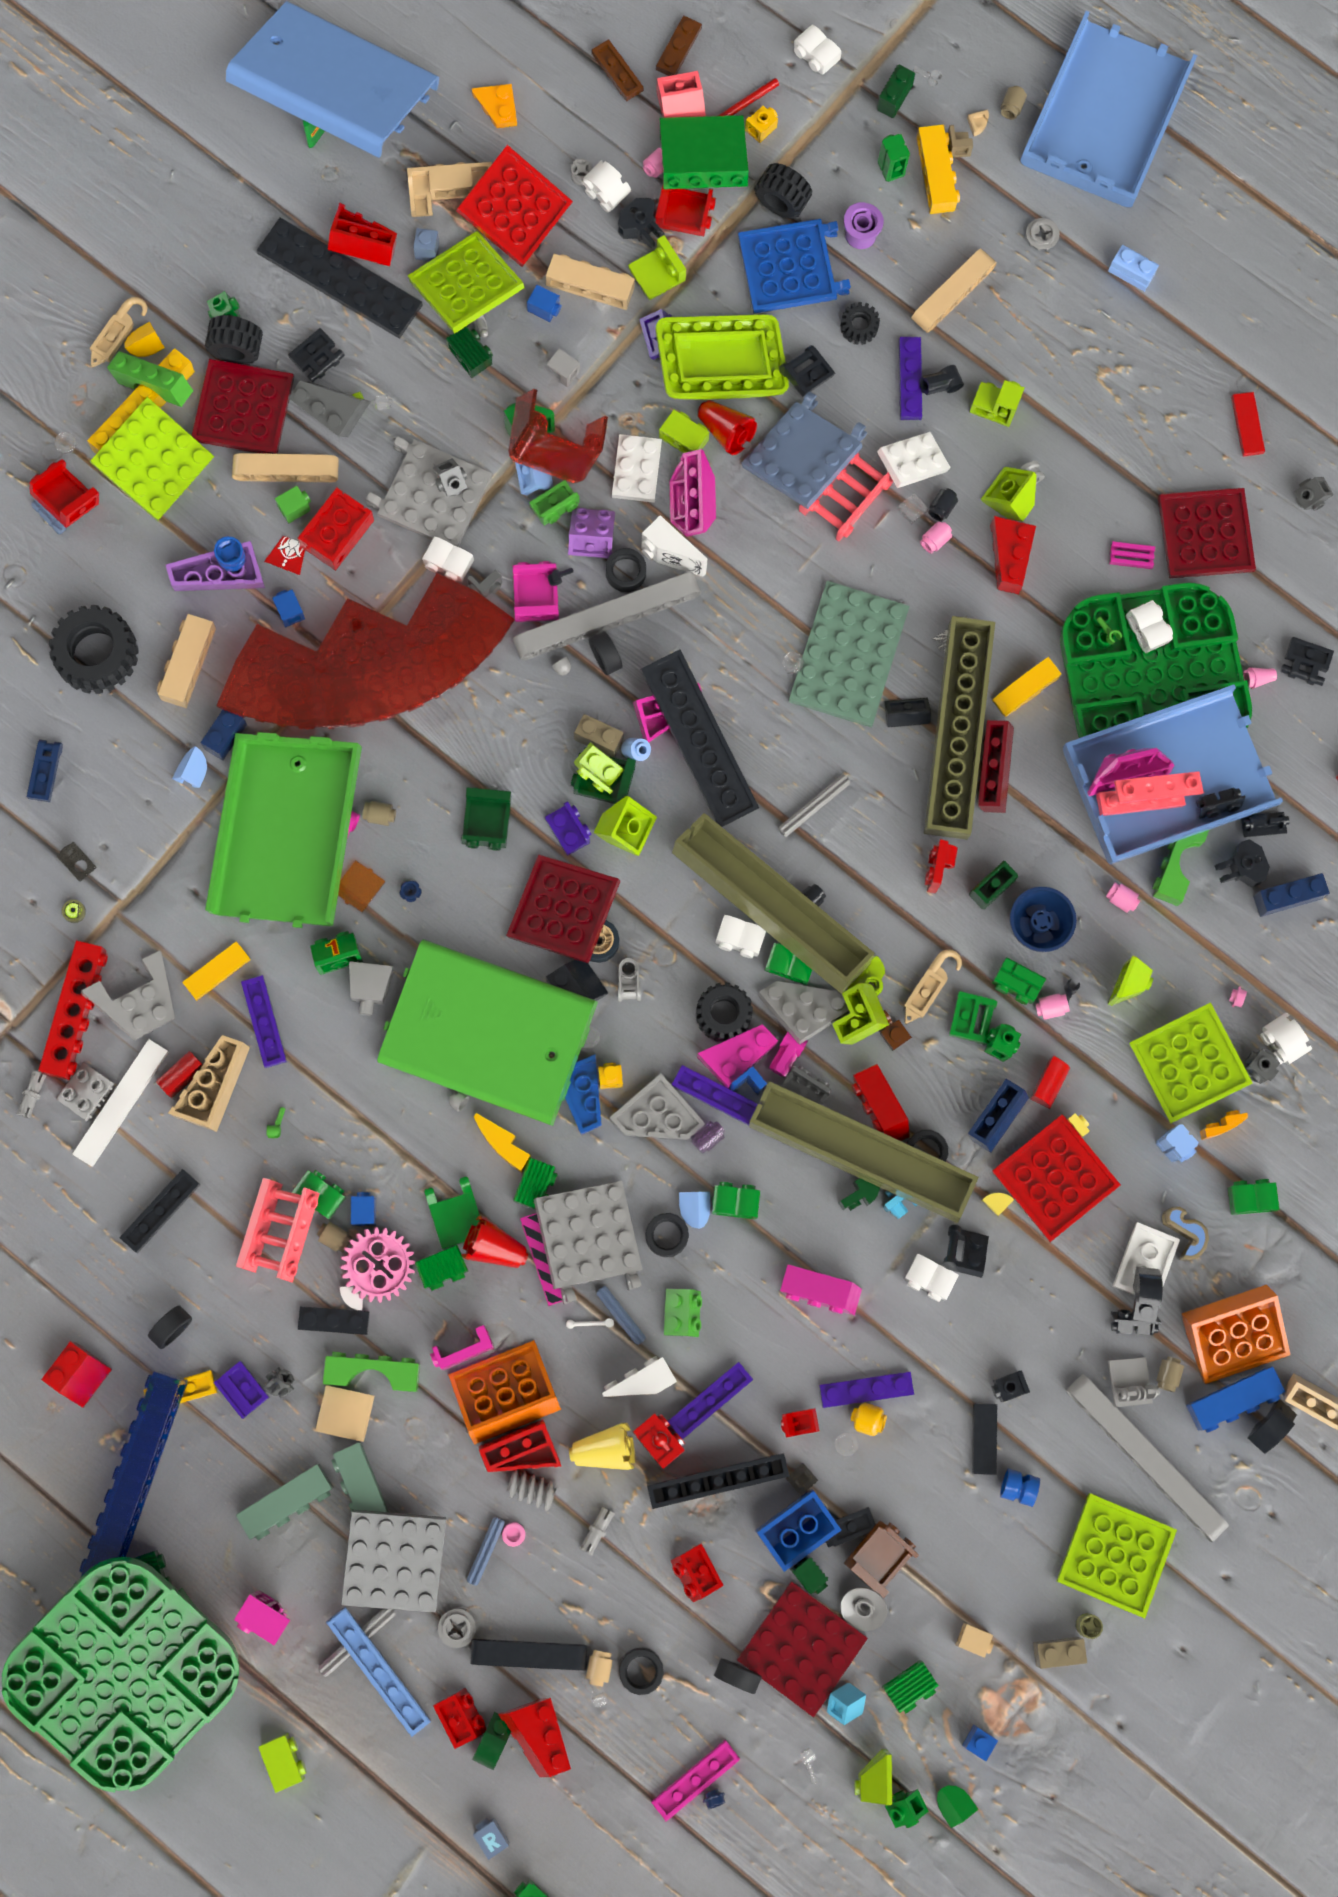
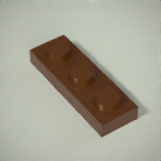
[656,15,702,76]
[592,39,644,102]

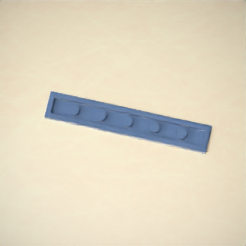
[326,1606,431,1737]

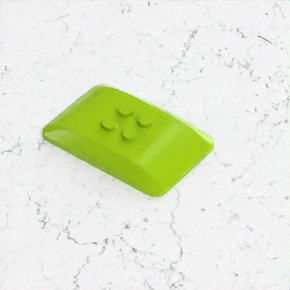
[655,315,789,399]

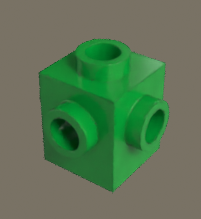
[207,291,241,318]
[984,1024,1021,1062]
[885,1789,929,1828]

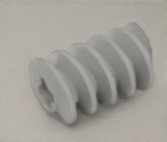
[506,1469,558,1511]

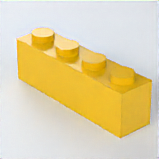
[916,124,960,214]

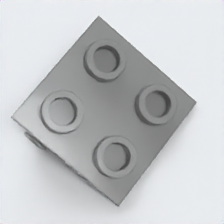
[56,1062,114,1121]
[1108,1357,1160,1408]

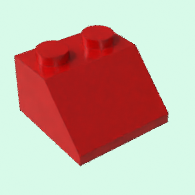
[41,1341,112,1408]

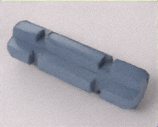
[31,499,67,535]

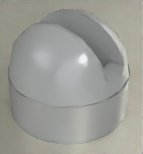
[552,657,571,676]
[449,1092,469,1112]

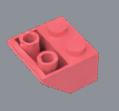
[656,71,706,118]

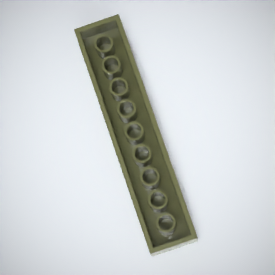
[924,616,995,840]

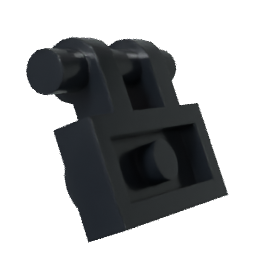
[288,328,345,382]
[1280,637,1334,686]

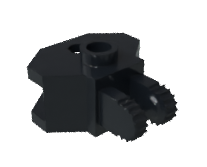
[618,198,665,248]
[1214,839,1270,888]

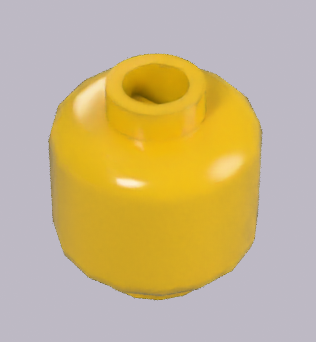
[851,1402,887,1436]

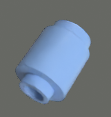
[621,738,651,761]

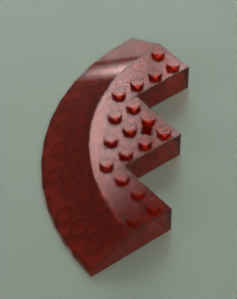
[216,573,515,729]

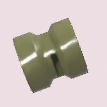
[1075,1613,1103,1639]

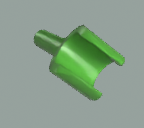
[1097,617,1122,644]
[266,1107,286,1138]

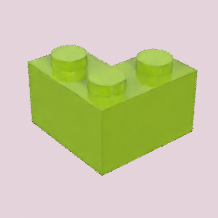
[970,380,1025,427]
[832,983,889,1045]

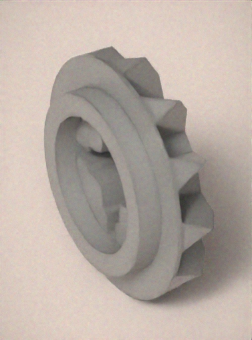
[1026,218,1060,251]
[438,1609,476,1648]

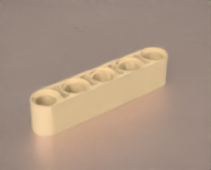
[911,248,997,333]
[232,453,339,483]

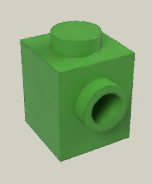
[275,486,311,524]

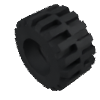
[754,163,813,219]
[205,315,263,364]
[696,982,753,1042]

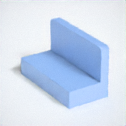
[514,446,554,495]

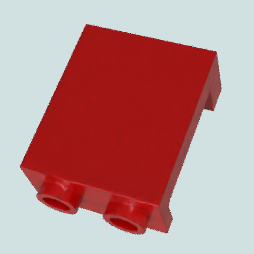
[655,185,716,237]
[30,459,99,528]

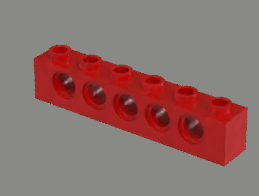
[38,940,108,1080]

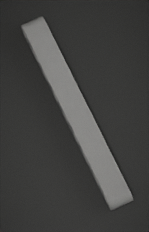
[513,572,701,660]
[1066,1374,1229,1543]

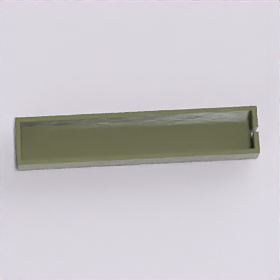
[672,813,875,994]
[749,1081,979,1223]

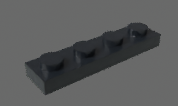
[119,1169,201,1254]

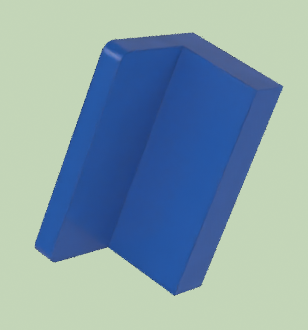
[730,1066,767,1096]

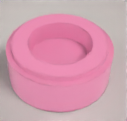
[502,1522,525,1547]

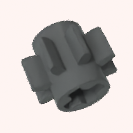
[265,1367,295,1398]

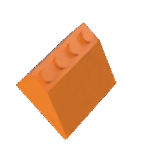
[1181,1284,1290,1384]
[448,1340,561,1445]

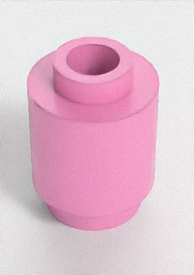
[643,148,663,178]
[920,522,952,554]
[1106,882,1140,913]
[1035,993,1070,1020]

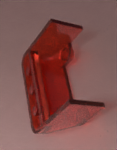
[508,389,608,483]

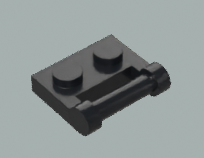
[779,345,835,397]
[943,1225,989,1278]

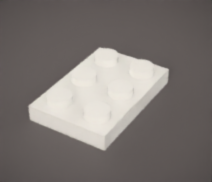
[877,432,951,488]
[612,434,662,503]
[1112,1222,1180,1295]

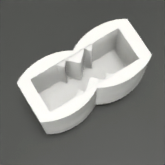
[794,25,841,75]
[422,536,474,582]
[1126,600,1173,653]
[715,915,766,958]
[904,1254,959,1302]

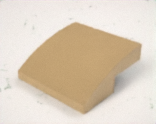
[315,1385,375,1442]

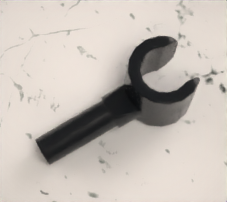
[547,568,574,586]
[1064,979,1080,1003]

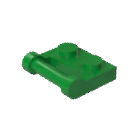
[949,991,998,1045]

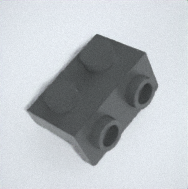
[781,1066,832,1105]

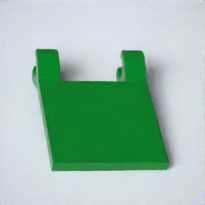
[424,1177,480,1249]

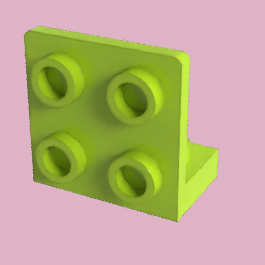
[628,235,686,300]

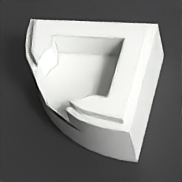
[340,1287,363,1311]

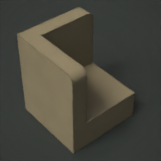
[948,125,973,158]

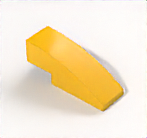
[992,657,1061,717]
[474,1113,531,1173]

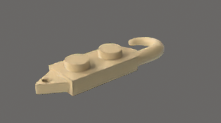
[90,297,147,367]
[903,949,962,1024]

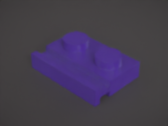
[214,1361,270,1419]

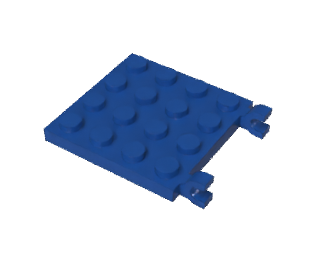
[738,219,851,314]

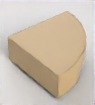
[967,110,989,137]

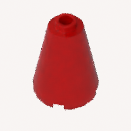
[698,400,757,456]
[462,1215,528,1268]

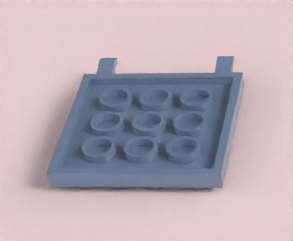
[742,392,867,509]

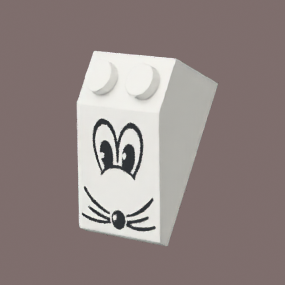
[641,516,708,577]

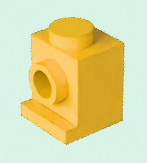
[745,106,778,143]
[598,1063,623,1089]

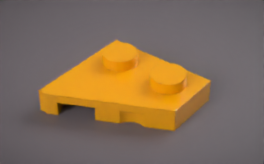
[472,84,517,128]

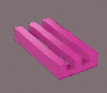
[1109,542,1155,569]

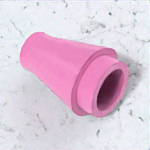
[1243,667,1277,689]

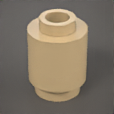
[585,1650,613,1687]

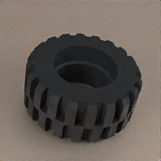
[49,605,139,694]

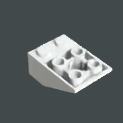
[602,1356,677,1397]

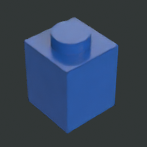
[527,285,561,322]
[272,589,305,628]
[351,1192,376,1226]
[962,1725,998,1761]

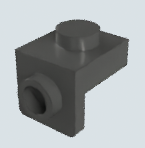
[467,570,502,600]

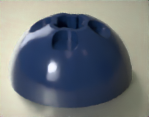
[1010,887,1077,952]

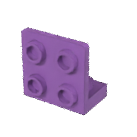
[568,508,615,558]

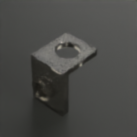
[57,842,97,882]

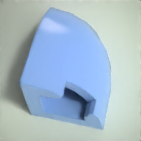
[172,746,207,788]
[679,1192,711,1229]

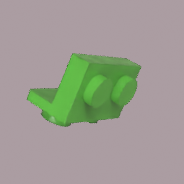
[529,480,580,526]
[664,1289,702,1337]

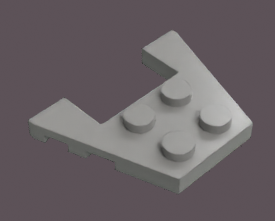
[81,950,175,1041]

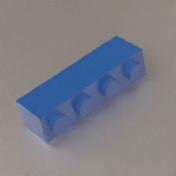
[1186,1366,1285,1433]

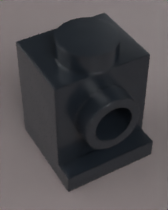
[991,1370,1030,1402]

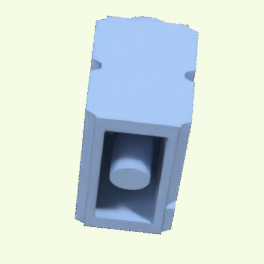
[1108,245,1159,292]
[1156,1124,1199,1163]

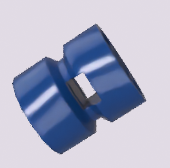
[214,536,246,571]
[1000,1468,1040,1507]

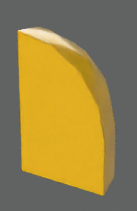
[124,321,165,357]

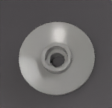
[841,1587,887,1631]

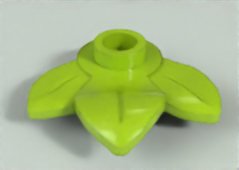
[847,956,885,996]

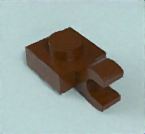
[880,1010,912,1051]

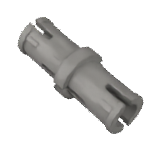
[16,1071,46,1119]
[579,1506,615,1556]

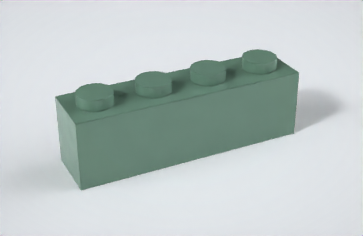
[331,1442,389,1512]
[236,1464,334,1541]

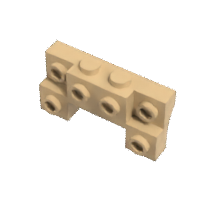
[407,162,492,217]

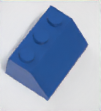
[755,1489,841,1572]

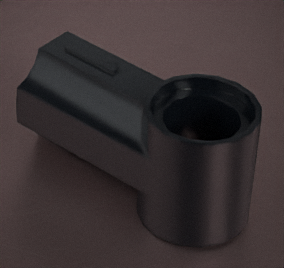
[919,365,964,395]

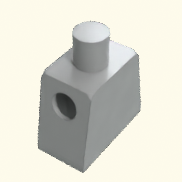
[349,962,394,1016]

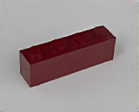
[978,720,1014,813]

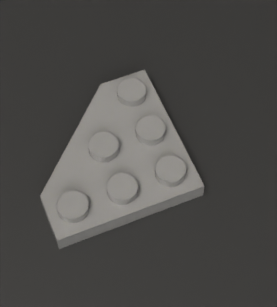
[758,981,850,1045]
[610,1073,706,1140]

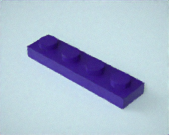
[899,337,922,420]
[241,975,287,1068]
[672,1065,758,1126]
[668,1362,753,1440]
[819,1372,914,1408]

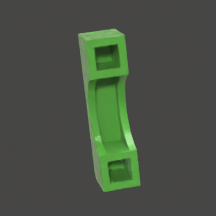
[107,351,194,407]
[1152,830,1209,906]
[323,1352,420,1392]

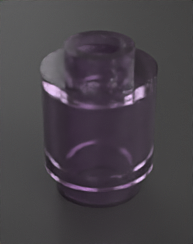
[691,1121,725,1154]

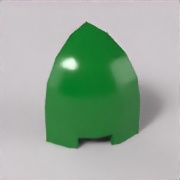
[937,1785,979,1828]

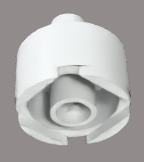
[582,160,631,213]
[1260,1013,1312,1065]

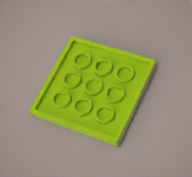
[407,231,525,334]
[90,397,214,522]
[1129,1002,1253,1123]
[1056,1493,1177,1619]

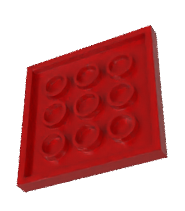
[456,145,573,267]
[992,1114,1121,1242]

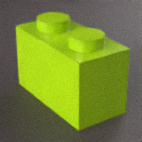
[659,410,710,453]
[258,1733,307,1793]

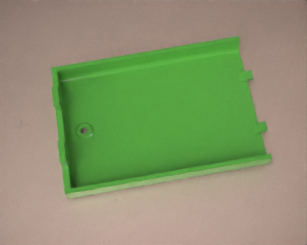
[205,732,362,928]
[377,939,598,1126]

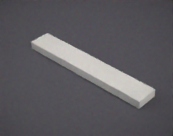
[73,1039,169,1167]

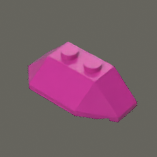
[669,449,716,537]
[1087,748,1175,796]

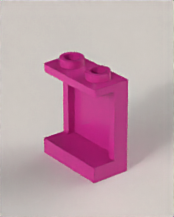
[513,561,559,622]
[430,1325,494,1370]

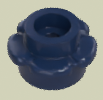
[399,881,422,902]
[703,1789,726,1810]

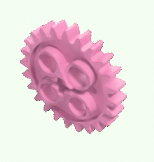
[340,1227,415,1303]

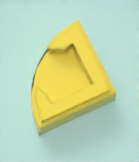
[982,1193,1014,1216]

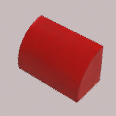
[156,1051,203,1098]
[1030,1056,1070,1109]

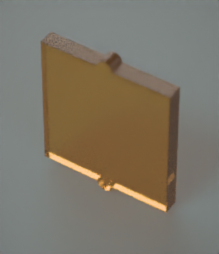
[338,860,385,913]

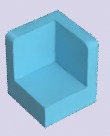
[827,1683,866,1725]

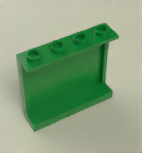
[660,115,749,189]

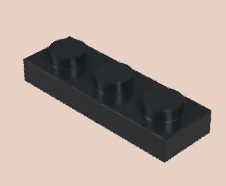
[298,1306,370,1335]

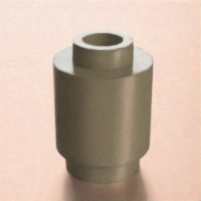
[1001,86,1027,120]
[362,801,396,826]
[316,1222,352,1253]
[1156,1356,1184,1392]

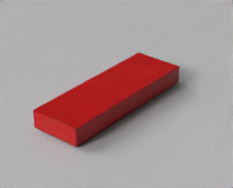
[1231,392,1265,457]

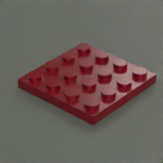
[192,359,294,454]
[1158,488,1256,579]
[506,854,621,963]
[737,1581,868,1718]

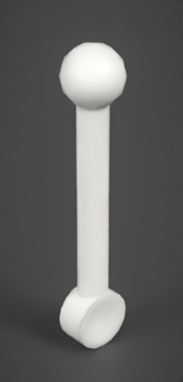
[566,1318,614,1329]

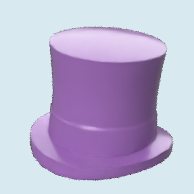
[844,202,884,249]

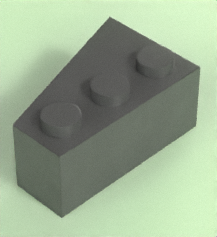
[289,380,371,437]

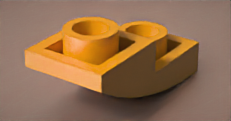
[1200,1110,1248,1140]

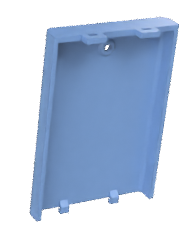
[226,1,439,158]
[1021,11,1197,207]
[1063,685,1283,865]

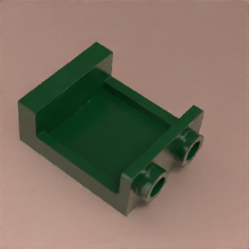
[570,747,636,804]
[461,787,512,851]

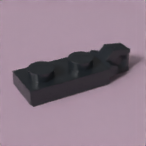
[823,1507,876,1548]

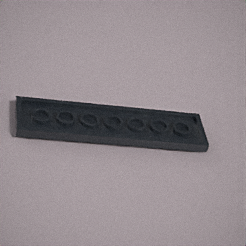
[257,217,423,339]
[640,649,759,827]

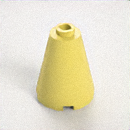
[569,1423,635,1470]

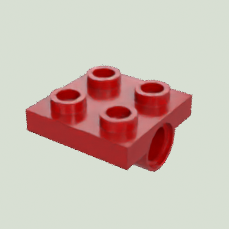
[924,839,958,894]

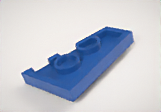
[565,1055,602,1135]

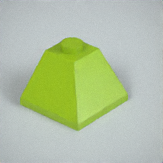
[981,467,1037,522]
[594,796,657,856]
[1108,956,1154,1006]
[854,1749,892,1805]

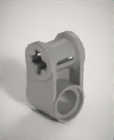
[618,958,641,1002]

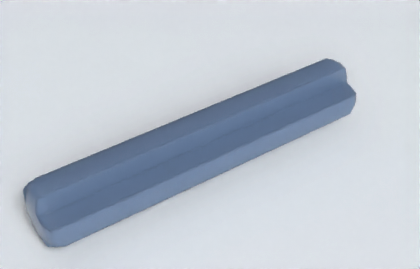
[596,1286,646,1345]
[467,1517,505,1586]

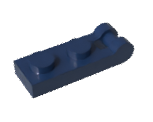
[26,739,63,802]

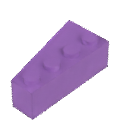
[166,541,265,591]

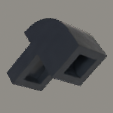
[1132,1266,1163,1323]
[1248,1399,1297,1454]

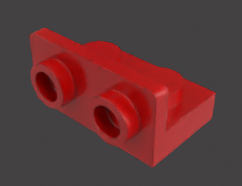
[671,1543,724,1602]
[433,1688,486,1749]

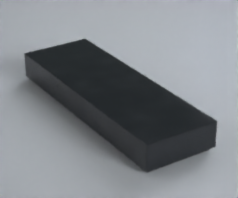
[972,1403,997,1475]

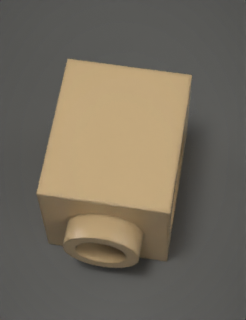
[955,1622,994,1658]

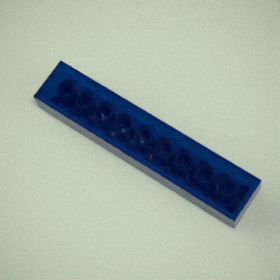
[74,1371,188,1584]

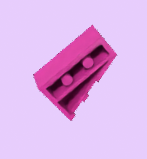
[633,683,702,743]
[697,1024,778,1089]
[780,1265,862,1316]
[234,1590,290,1646]

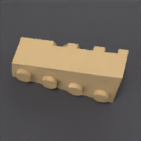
[168,1035,250,1132]

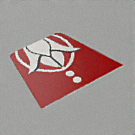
[264,536,305,575]

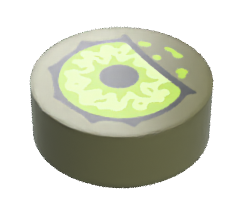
[62,900,86,923]

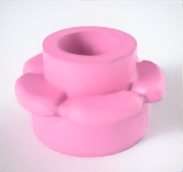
[1229,986,1247,1008]

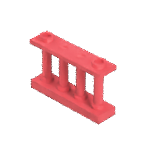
[799,453,893,541]
[1096,771,1204,816]
[236,1178,320,1283]

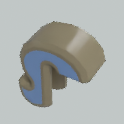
[1162,1206,1209,1262]

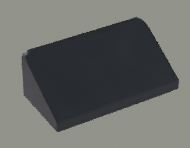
[884,697,931,727]

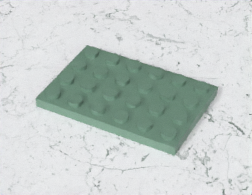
[788,581,910,728]

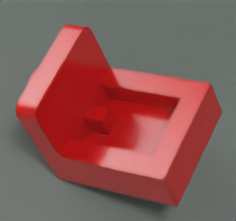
[781,1408,820,1438]

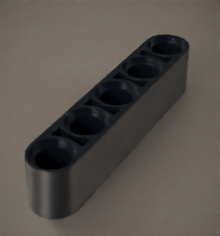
[470,1639,587,1670]

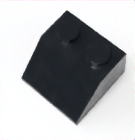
[546,960,608,1001]

